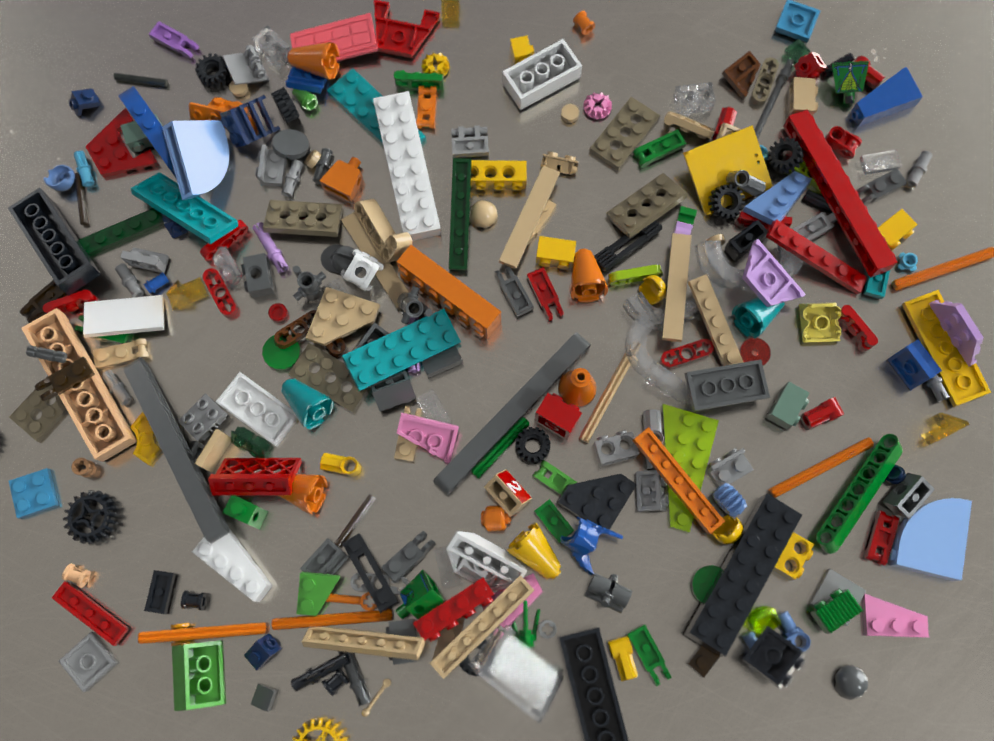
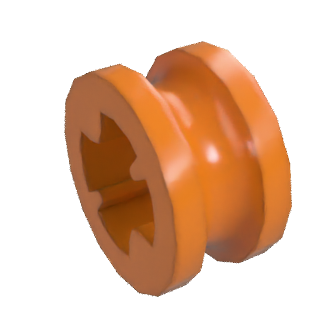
[360,592,377,611]

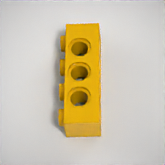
[471,160,527,190]

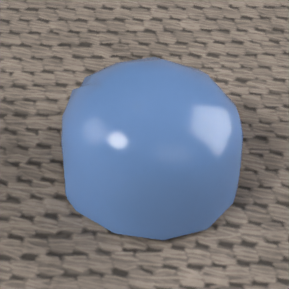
[44,164,75,192]

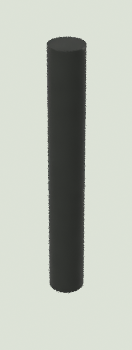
[114,73,168,87]

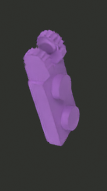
[148,21,199,59]

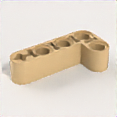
[354,199,412,263]

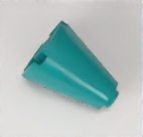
[732,297,785,338]
[281,378,334,429]

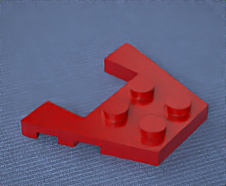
[374,0,440,58]
[85,108,159,178]

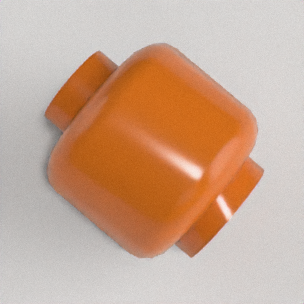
[481,505,511,531]

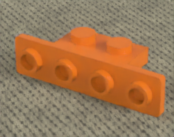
[189,97,259,135]

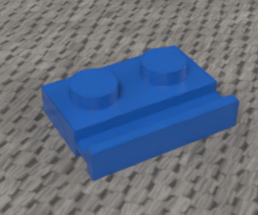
[286,66,327,94]

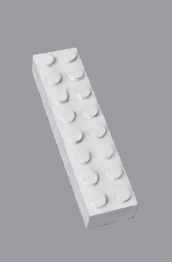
[373,91,441,241]

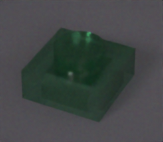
[784,39,811,64]

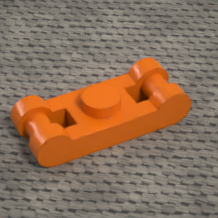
[416,86,437,129]

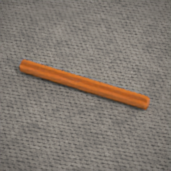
[892,247,994,290]
[769,437,874,498]
[271,609,393,630]
[138,622,266,644]

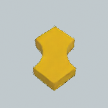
[130,412,162,466]

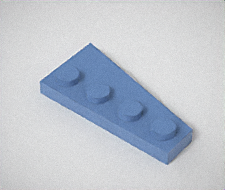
[743,171,811,225]

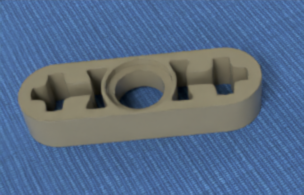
[750,57,779,106]

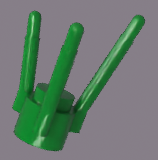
[512,600,540,648]

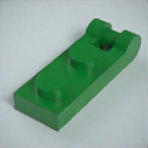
[633,129,686,168]

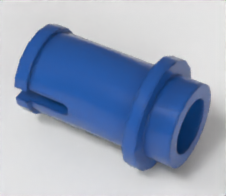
[143,272,170,294]

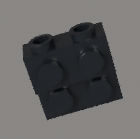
[743,626,806,689]

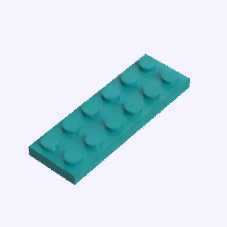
[327,68,426,145]
[131,172,238,244]
[341,309,461,392]

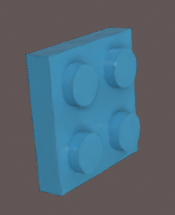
[775,0,821,43]
[9,468,59,519]

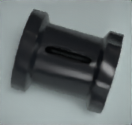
[181,590,207,610]
[322,669,350,696]

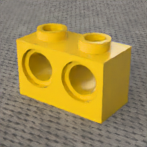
[773,532,814,580]

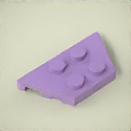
[742,239,806,307]
[929,300,984,367]

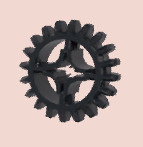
[62,490,120,544]

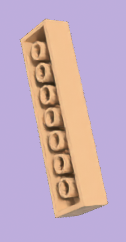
[21,308,137,462]

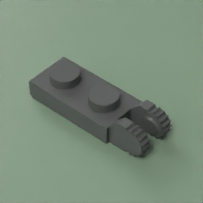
[857,168,907,205]
[494,266,534,317]
[381,531,435,583]

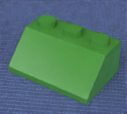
[172,640,225,711]

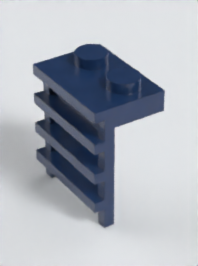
[220,95,280,148]

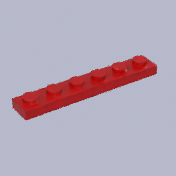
[766,219,868,294]

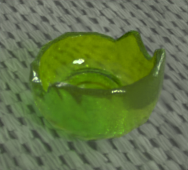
[747,606,781,635]

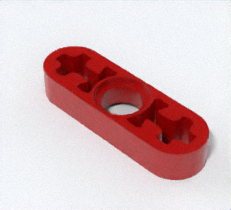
[200,220,248,261]
[202,268,238,318]
[660,339,714,369]

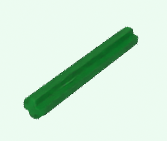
[471,417,529,478]

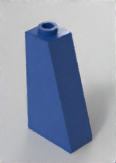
[851,67,923,127]

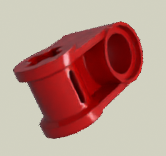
[824,126,862,159]

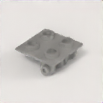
[222,45,269,85]
[178,393,228,443]

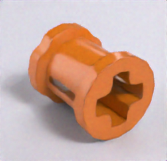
[573,11,595,35]

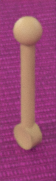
[361,679,391,717]

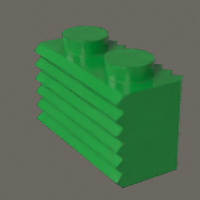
[810,588,863,634]

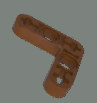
[274,310,346,358]

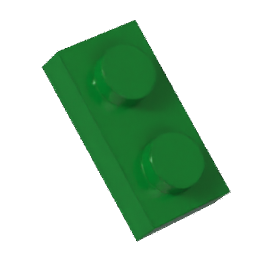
[534,499,574,543]

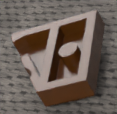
[721,51,761,99]

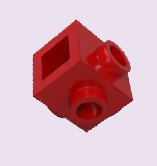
[794,52,827,79]

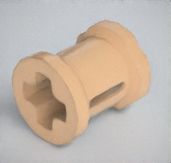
[62,563,91,588]

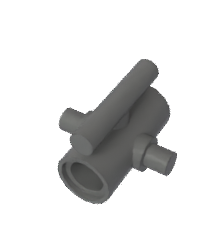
[292,266,326,301]
[397,286,433,324]
[584,573,632,613]

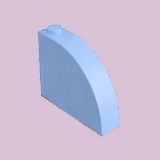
[162,120,229,200]
[888,498,972,581]

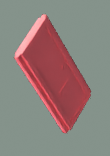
[290,13,378,62]

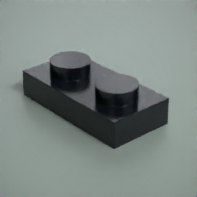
[144,570,176,614]

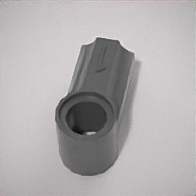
[726,170,766,197]

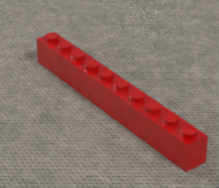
[783,109,898,278]

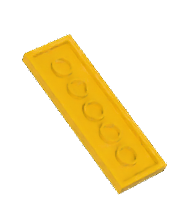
[902,290,991,407]

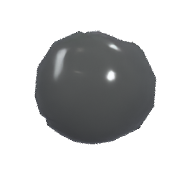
[835,665,868,700]

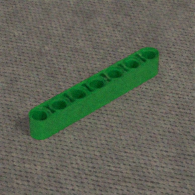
[816,434,903,554]

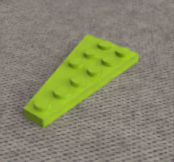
[661,404,719,533]

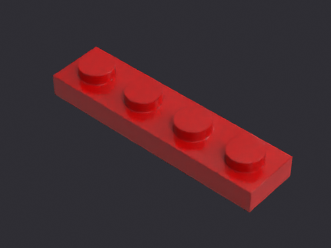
[51,581,129,646]

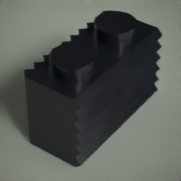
[724,220,768,261]

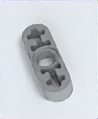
[350,573,409,595]

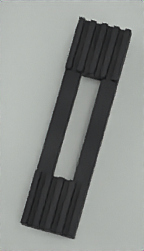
[594,220,662,272]
[342,533,398,613]

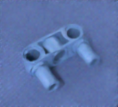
[742,611,811,651]

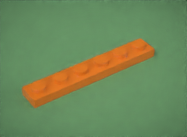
[632,427,725,534]

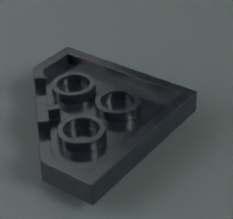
[556,474,636,530]

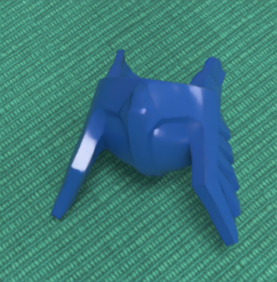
[560,516,623,575]

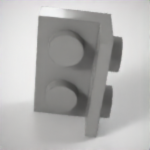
[256,145,287,187]
[120,248,169,273]
[707,448,754,488]
[636,470,669,512]

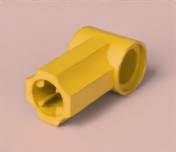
[320,453,362,477]
[608,636,638,681]

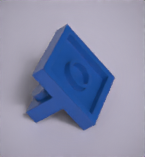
[887,339,942,391]

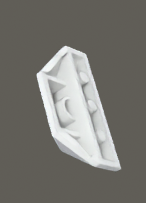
[446,531,527,591]

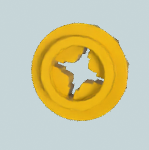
[421,52,449,77]

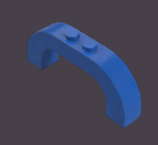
[118,86,176,177]

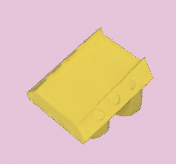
[799,303,841,343]

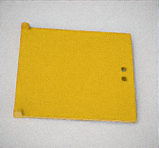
[683,125,773,215]

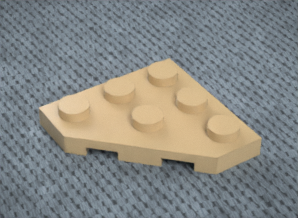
[306,287,380,346]

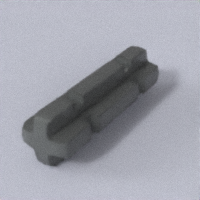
[26,345,67,363]

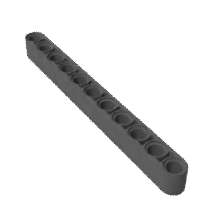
[433,332,591,495]
[123,357,230,544]

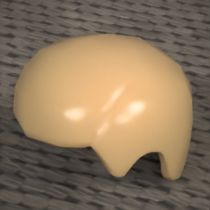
[469,200,498,229]

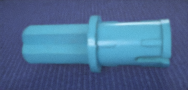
[74,150,95,187]

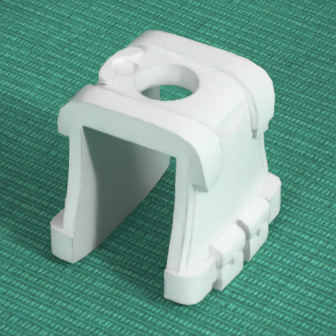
[341,249,384,291]

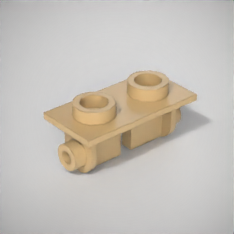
[541,151,579,175]

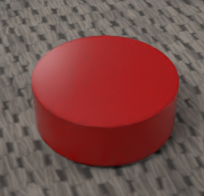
[268,303,288,323]

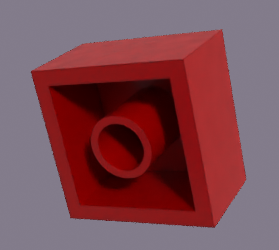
[534,393,582,440]

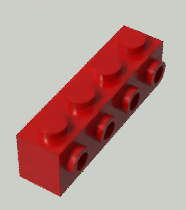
[413,577,495,642]

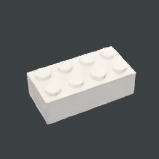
[502,39,582,110]

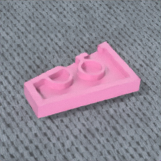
[862,594,929,637]

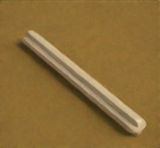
[579,342,640,443]

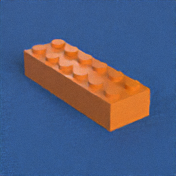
[396,245,501,340]

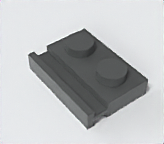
[300,538,349,575]

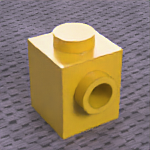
[510,36,534,65]

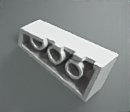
[192,526,273,602]

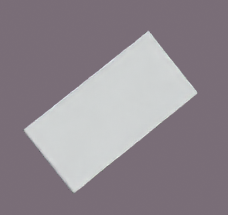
[83,295,164,338]
[216,372,298,447]

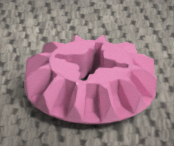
[583,92,612,119]

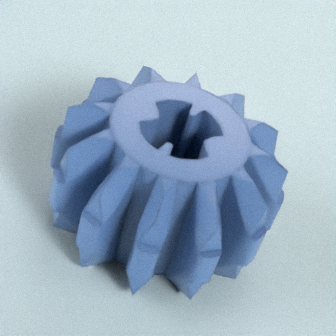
[713,483,747,517]

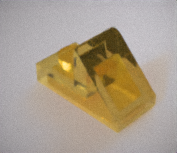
[441,0,460,21]
[166,277,209,310]
[924,413,970,445]

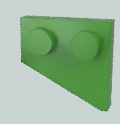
[296,572,340,616]

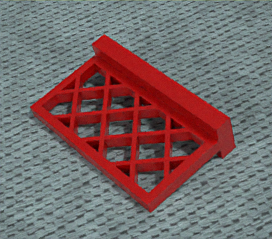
[208,458,302,495]

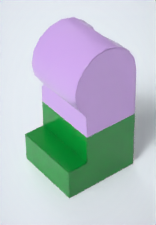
[674,206,697,235]

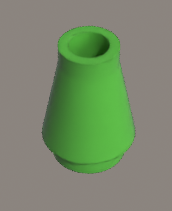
[292,89,318,111]

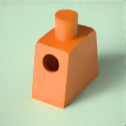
[320,157,363,203]

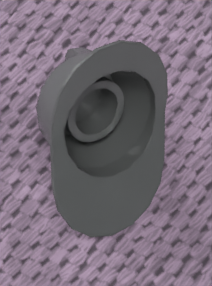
[321,244,363,274]

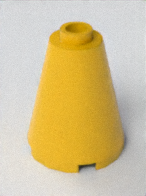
[507,523,561,579]

